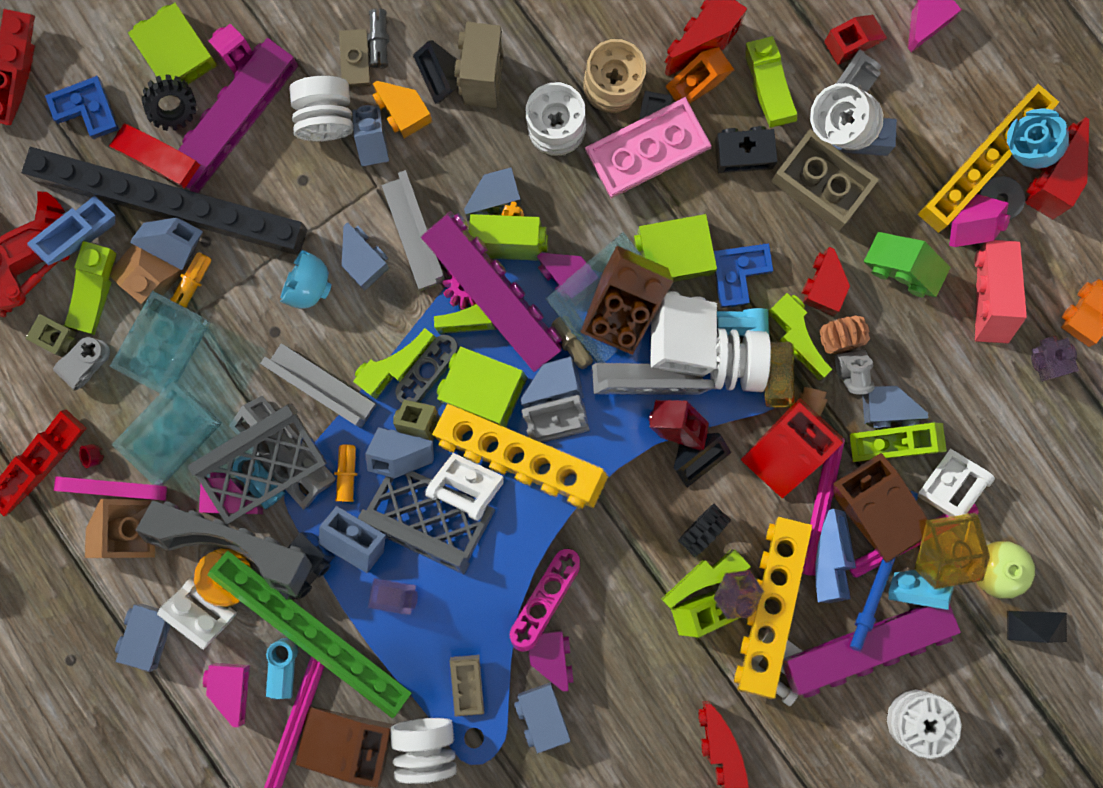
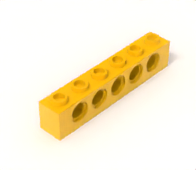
[917,84,1059,233]
[432,404,608,509]
[734,517,812,699]

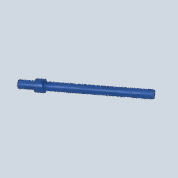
[849,491,918,651]

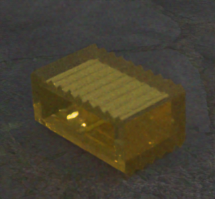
[765,342,795,407]

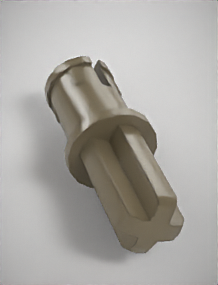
[551,316,593,369]

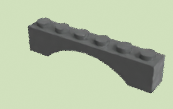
[135,500,312,597]

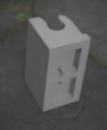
[836,49,881,118]
[522,395,590,443]

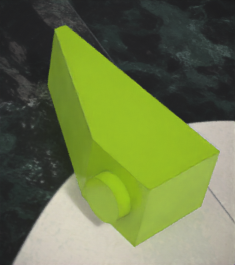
[850,422,947,462]
[671,578,766,638]

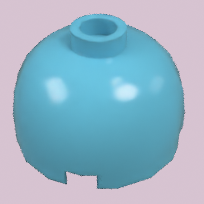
[1007,108,1069,169]
[280,250,332,309]

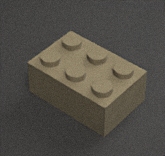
[455,22,504,109]
[771,129,879,232]

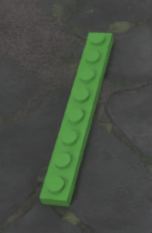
[207,550,411,719]

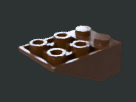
[580,245,673,355]
[833,453,935,564]
[296,706,394,788]

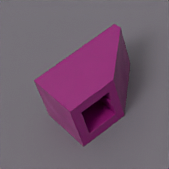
[537,253,600,306]
[527,630,574,691]

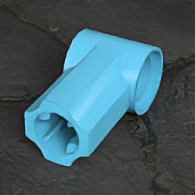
[717,308,769,337]
[233,456,286,509]
[266,638,298,699]

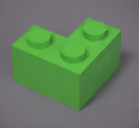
[864,232,951,297]

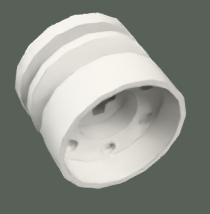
[289,76,354,141]
[526,82,586,156]
[810,83,884,150]
[710,328,771,392]
[887,689,961,759]
[391,718,457,783]

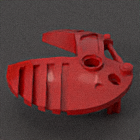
[0,191,70,317]

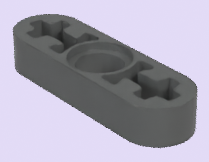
[395,335,459,403]

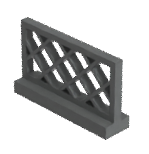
[187,403,327,525]
[358,471,495,575]

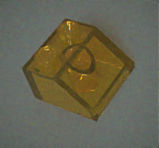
[915,513,990,589]

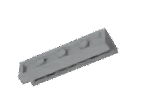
[382,170,445,291]
[260,343,377,428]
[592,363,715,395]
[229,396,336,509]

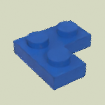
[45,76,120,139]
[714,243,773,308]

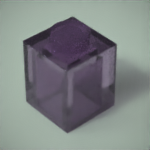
[368,578,418,614]

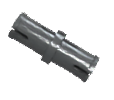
[367,9,389,68]

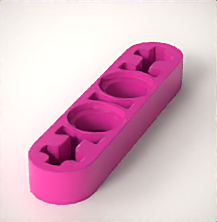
[54,477,168,501]
[510,549,580,652]

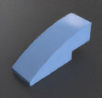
[27,196,115,265]
[816,509,856,603]

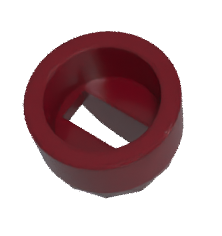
[79,444,104,468]

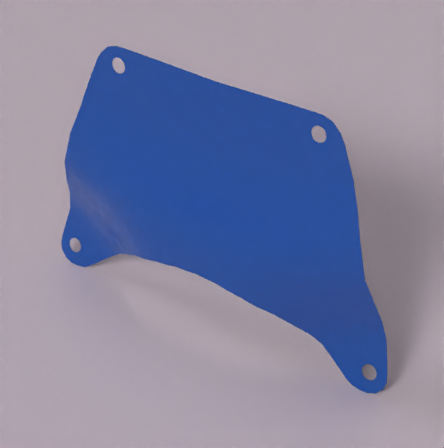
[284,252,791,765]

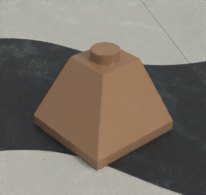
[110,245,188,310]
[85,499,156,558]

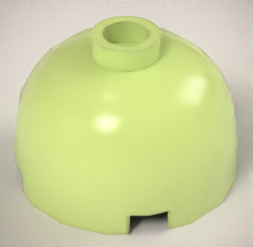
[973,541,1035,599]

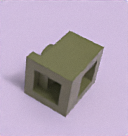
[25,314,77,357]
[393,400,440,441]

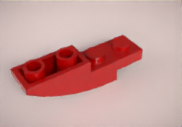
[0,9,35,125]
[698,701,749,788]

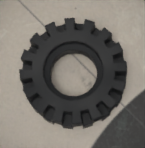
[142,75,197,131]
[678,504,731,557]

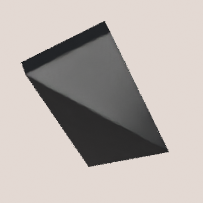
[413,40,457,104]
[674,433,732,488]
[1007,611,1067,643]

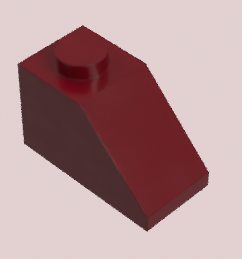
[649,400,709,450]

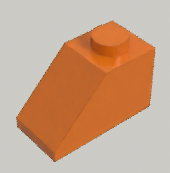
[665,47,735,104]

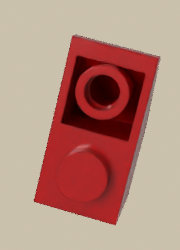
[824,15,887,65]
[802,247,850,316]

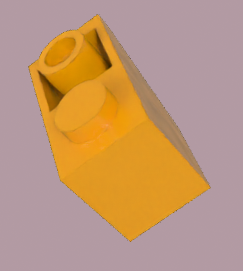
[372,81,432,138]

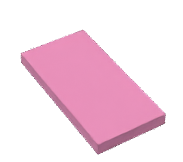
[585,97,711,199]

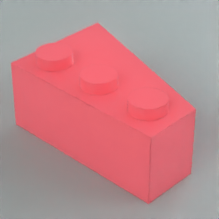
[974,240,1027,343]

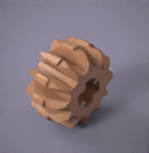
[819,315,870,354]

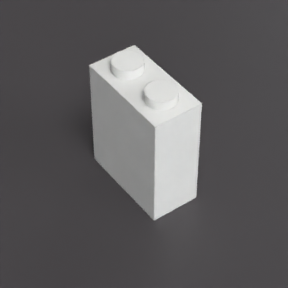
[651,291,717,377]

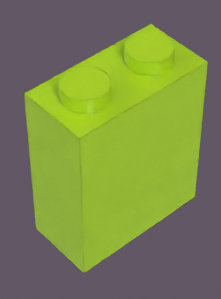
[128,3,218,84]
[469,214,549,261]
[634,214,717,282]
[437,346,528,428]

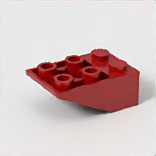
[665,0,747,76]
[1025,117,1089,220]
[740,398,843,499]

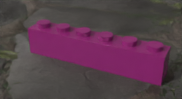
[178,38,299,193]
[421,211,562,372]
[782,604,961,698]

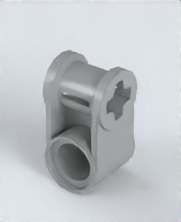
[53,337,110,391]
[835,349,874,394]

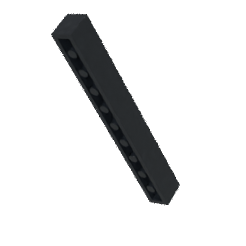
[21,147,308,255]

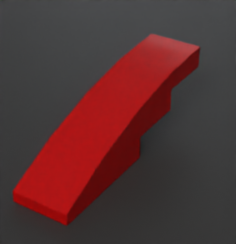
[109,123,200,189]
[0,409,87,517]

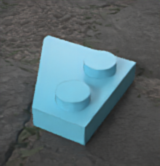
[888,565,958,610]

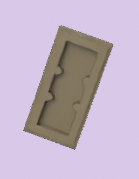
[339,29,371,87]
[450,655,484,716]

